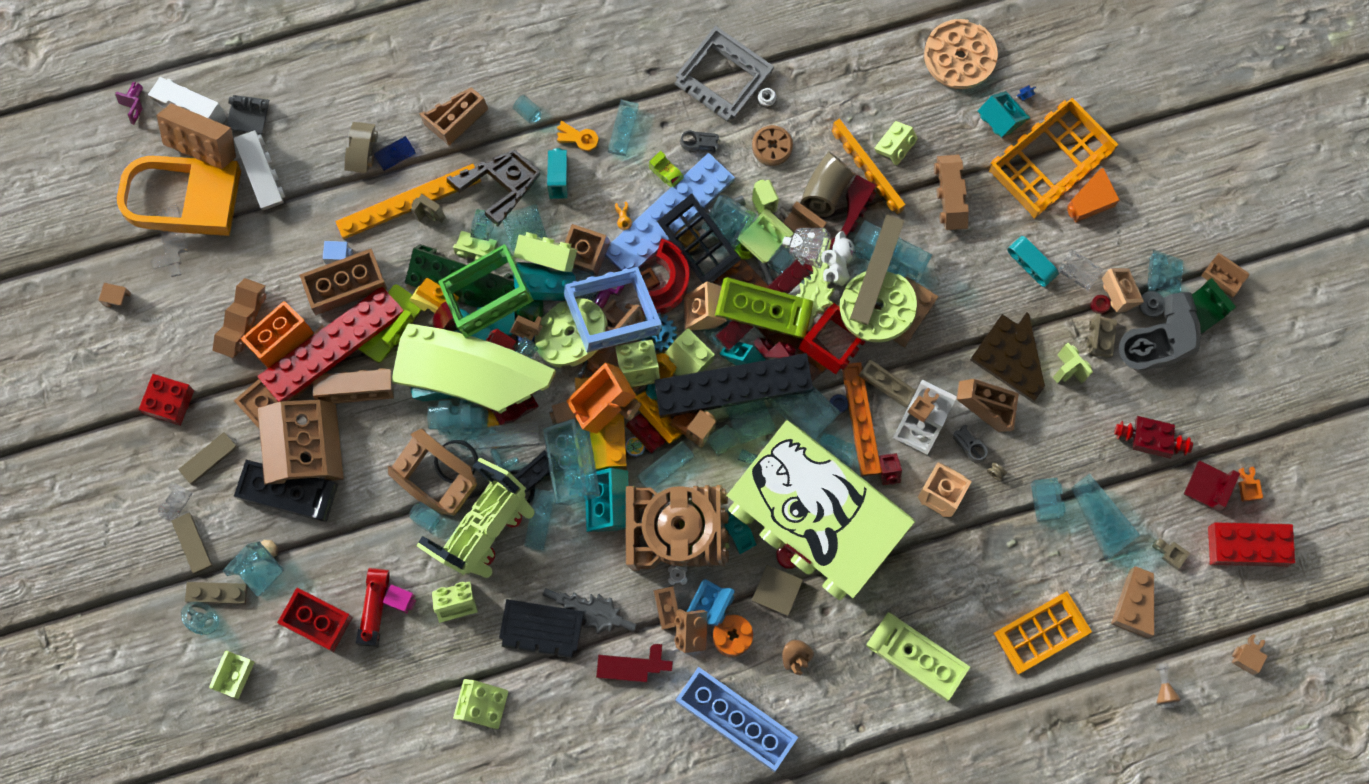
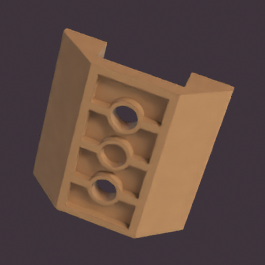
[257,400,344,485]

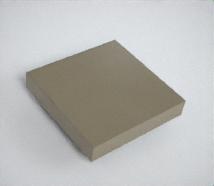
[751,565,803,617]

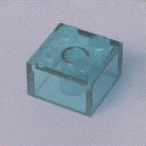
[701,195,757,247]

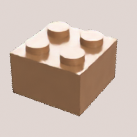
[565,224,611,276]

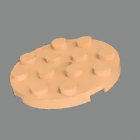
[924,19,998,89]

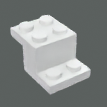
[893,380,957,455]

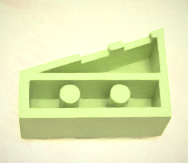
[513,232,577,272]

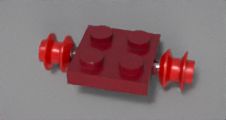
[1114,416,1193,459]

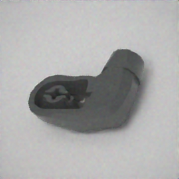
[1119,292,1201,370]

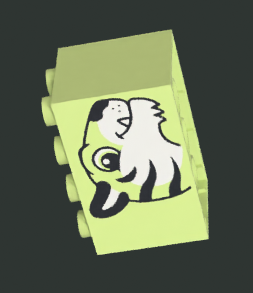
[726,420,916,601]

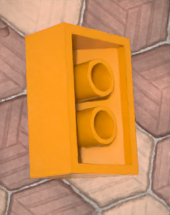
[586,413,627,472]

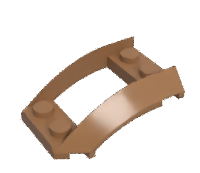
[388,428,477,516]

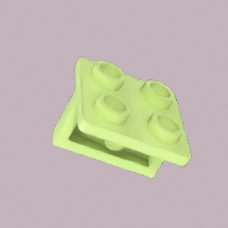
[1053,343,1093,384]
[432,582,478,623]

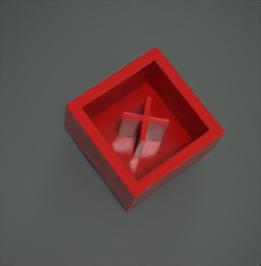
[139,374,195,426]

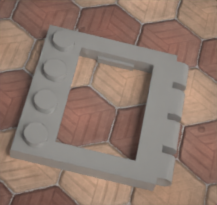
[675,26,774,122]

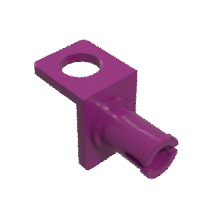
[115,82,143,125]
[594,285,625,309]

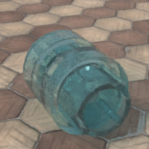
[427,400,485,435]

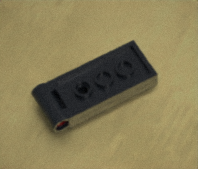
[234,459,339,522]

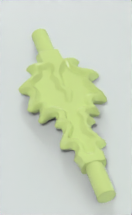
[796,238,835,331]

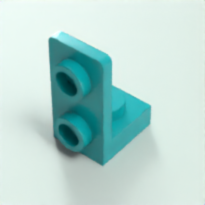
[725,510,757,554]

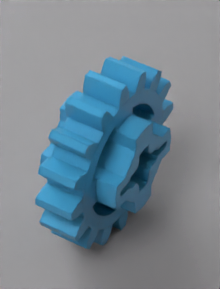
[638,313,677,353]

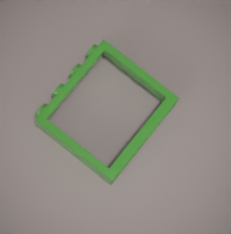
[438,244,534,338]

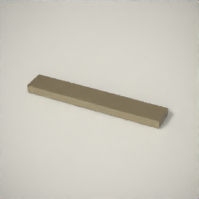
[850,215,904,326]

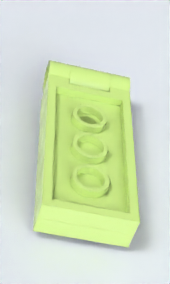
[866,612,970,702]

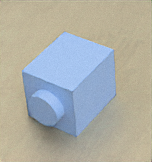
[323,241,353,265]

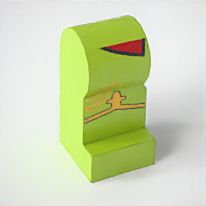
[649,151,684,188]

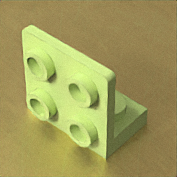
[615,340,660,387]
[453,679,508,729]

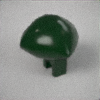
[515,300,544,322]

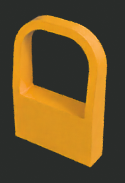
[117,156,241,236]

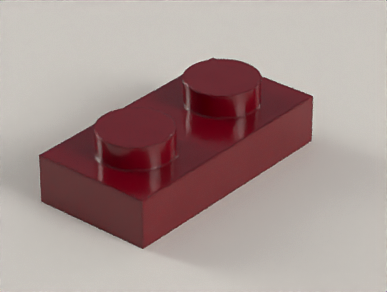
[626,413,666,453]

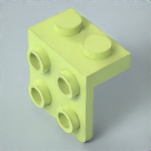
[738,208,794,263]

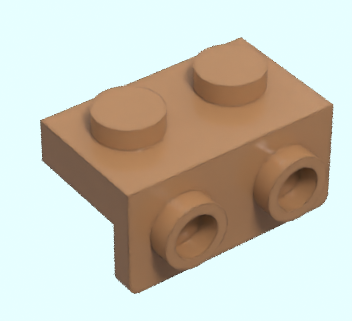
[1202,253,1250,298]
[674,609,707,653]

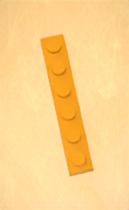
[832,118,906,215]

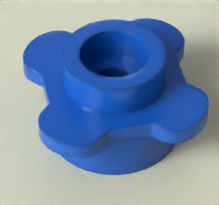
[1016,85,1036,101]

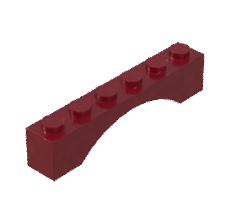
[803,175,877,278]

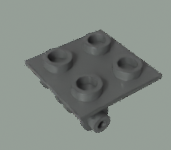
[226,95,270,134]

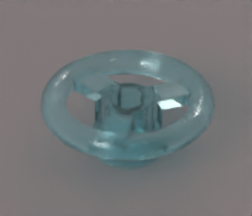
[181,601,219,635]

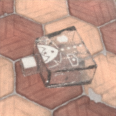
[783,228,831,269]

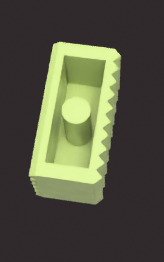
[752,180,779,214]

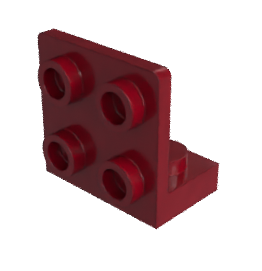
[1184,461,1241,512]

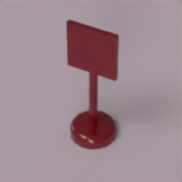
[776,543,811,569]

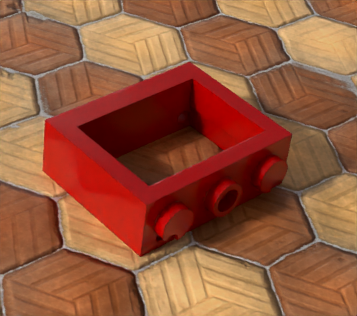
[799,303,866,374]

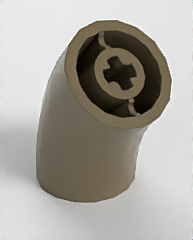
[800,151,855,217]

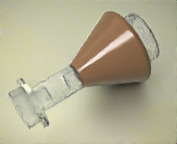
[1155,663,1181,709]

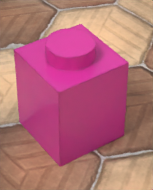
[383,585,416,614]

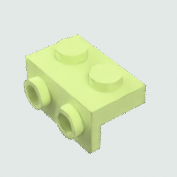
[874,121,918,165]
[210,650,255,699]

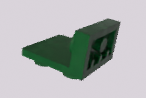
[1192,278,1236,334]

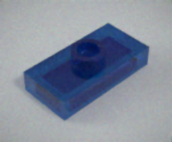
[374,136,416,171]

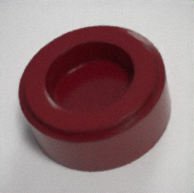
[1091,295,1111,314]

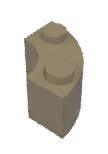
[344,122,378,173]

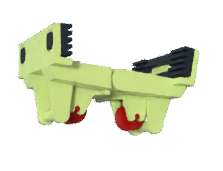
[417,458,535,578]

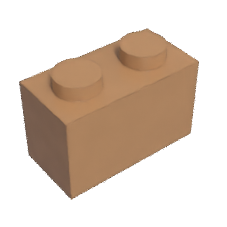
[686,410,716,448]

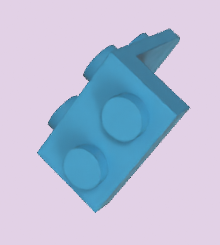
[687,579,734,626]

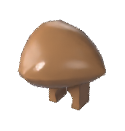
[782,640,814,676]

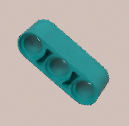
[1007,236,1059,287]

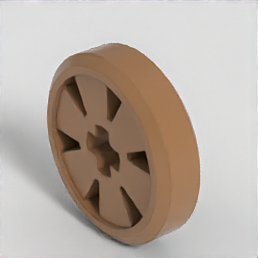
[752,125,793,166]

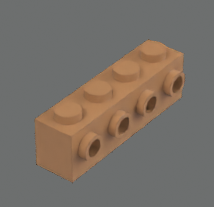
[313,368,394,404]

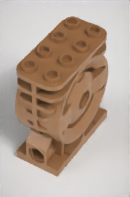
[626,485,729,571]

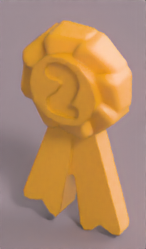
[557,121,599,152]

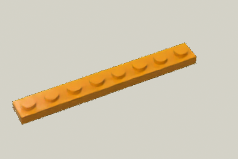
[335,164,481,240]

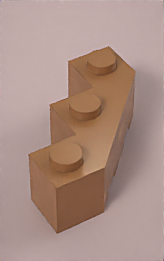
[934,155,969,230]
[212,278,266,358]

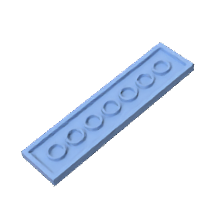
[605,153,735,271]

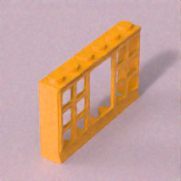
[989,98,1118,219]

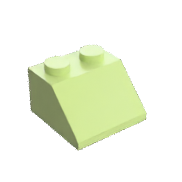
[665,328,715,376]

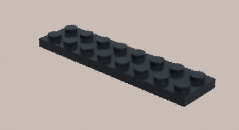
[655,353,814,418]

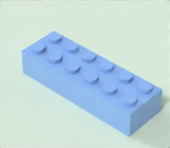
[675,667,798,772]

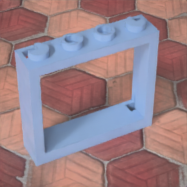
[564,267,662,353]

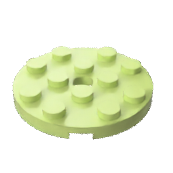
[840,272,917,342]
[535,298,608,368]

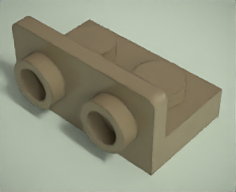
[411,194,446,223]
[1087,314,1117,358]

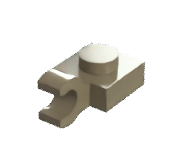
[1152,538,1190,570]

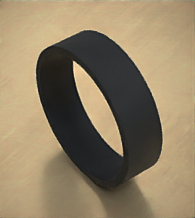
[434,440,478,483]

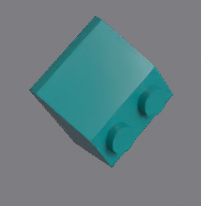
[977,91,1030,138]

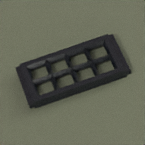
[657,193,741,284]

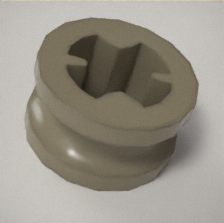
[987,463,1007,481]

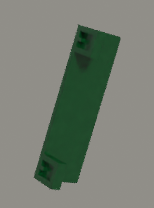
[405,244,515,307]

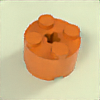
[713,615,753,657]

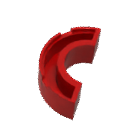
[641,238,689,316]

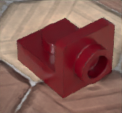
[879,453,902,485]

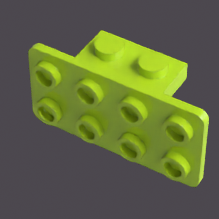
[358,284,422,363]

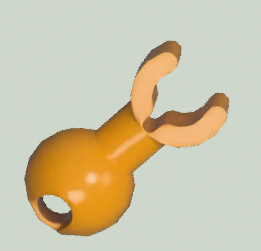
[615,202,632,230]

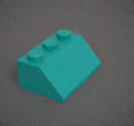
[513,262,576,301]
[585,468,629,532]

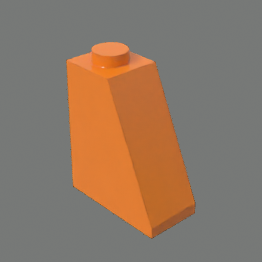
[1067,168,1119,223]

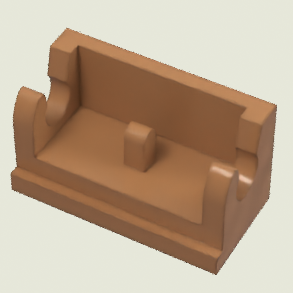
[605,303,645,344]

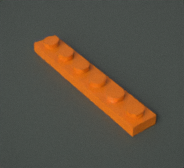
[842,362,881,477]

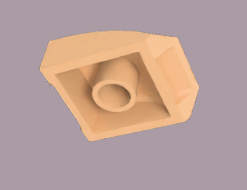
[918,462,972,517]

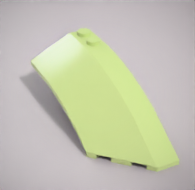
[392,324,556,413]

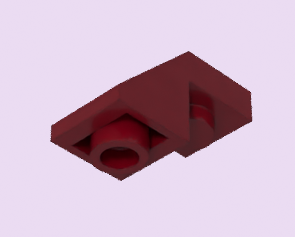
[753,337,796,359]
[491,394,539,426]

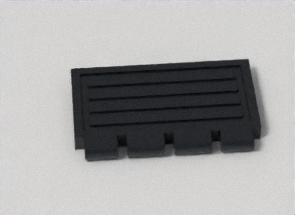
[499,599,584,658]

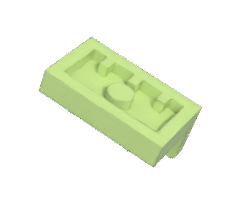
[453,231,497,260]

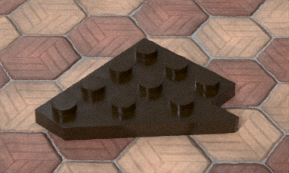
[970,312,1045,403]

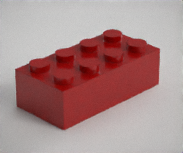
[1208,522,1295,567]

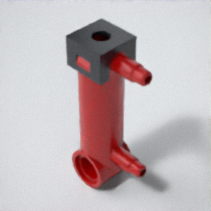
[356,568,390,648]

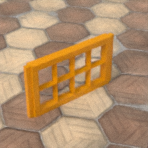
[993,591,1092,675]

